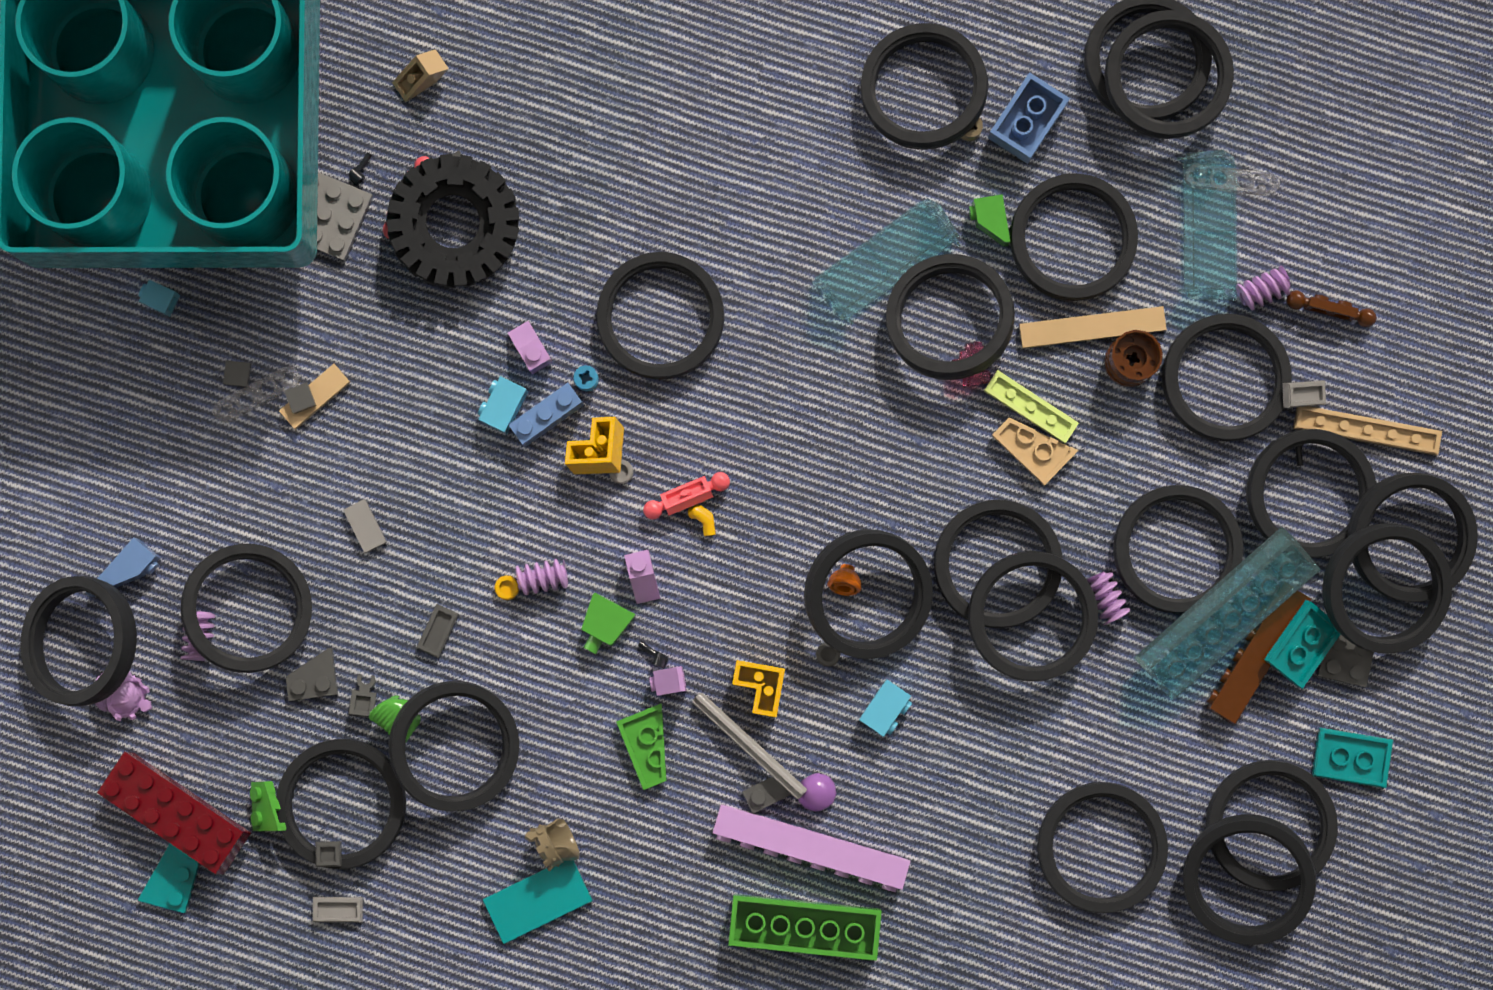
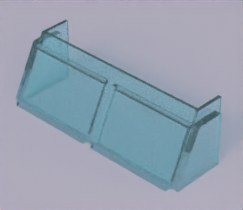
[1177,150,1237,300]
[812,198,961,325]

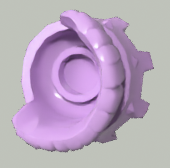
[95,671,152,721]

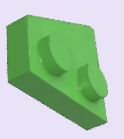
[250,781,286,831]

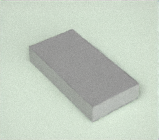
[1282,380,1326,408]
[343,499,387,553]
[312,897,363,922]

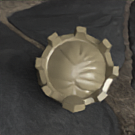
[525,818,580,872]

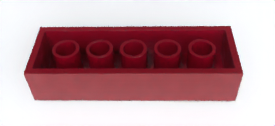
[97,751,251,875]

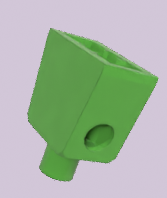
[581,592,636,654]

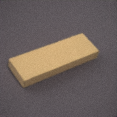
[279,364,351,430]

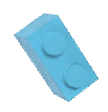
[477,376,528,435]
[859,679,912,737]

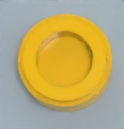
[495,576,519,600]

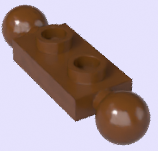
[1286,290,1377,328]

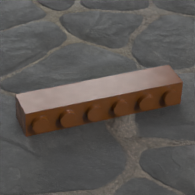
[1206,583,1311,724]

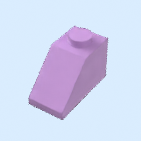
[508,321,553,374]
[624,550,661,604]
[650,666,687,696]

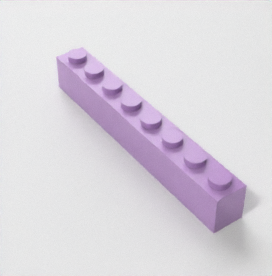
[713,804,910,892]

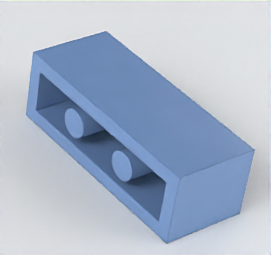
[509,382,584,447]

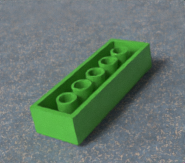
[728,894,882,961]

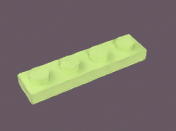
[984,370,1079,444]

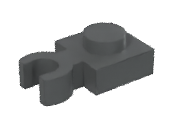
[349,674,377,718]

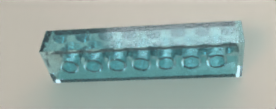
[1134,527,1321,701]

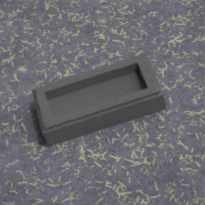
[416,604,459,658]

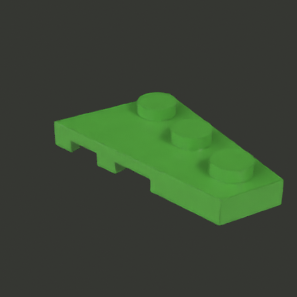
[616,703,667,790]

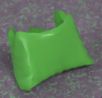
[369,695,421,743]

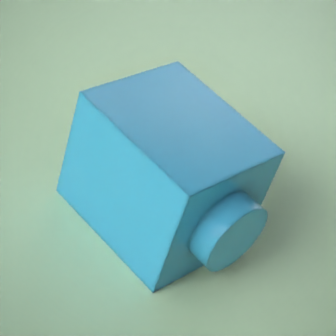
[139,280,180,317]

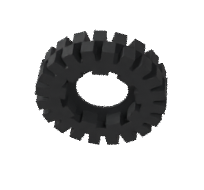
[387,154,520,288]

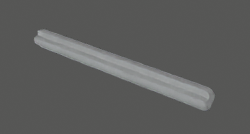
[692,693,807,799]

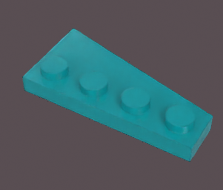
[137,843,200,913]

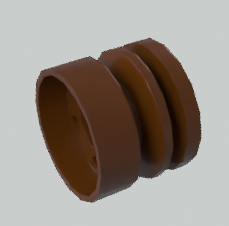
[1104,330,1163,387]

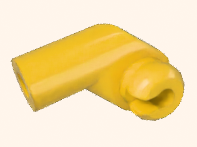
[688,504,716,536]

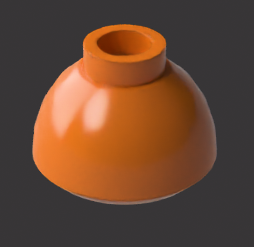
[827,564,861,596]

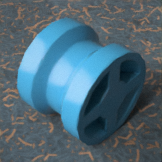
[574,365,599,392]

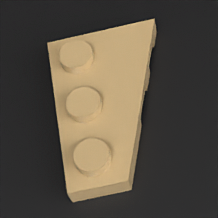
[992,418,1078,486]

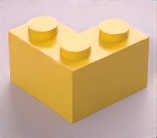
[565,417,624,475]
[732,660,785,717]

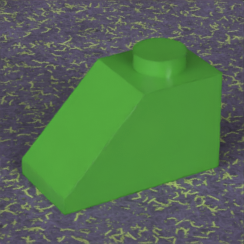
[969,194,1010,247]

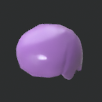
[798,773,837,812]

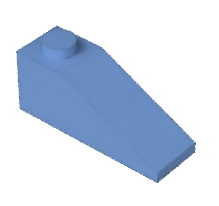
[85,537,160,597]

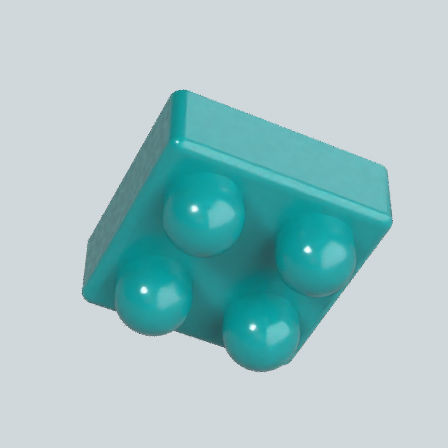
[0,0,320,268]

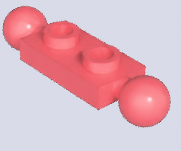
[643,472,730,520]

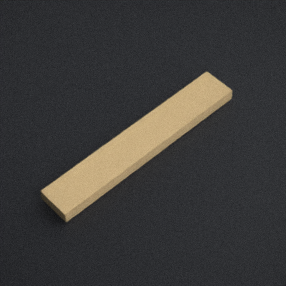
[1019,306,1167,349]
[1293,406,1442,456]

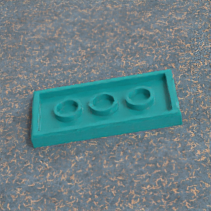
[483,860,593,944]

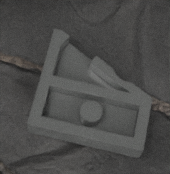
[286,648,339,701]

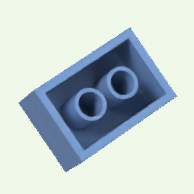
[988,72,1070,164]

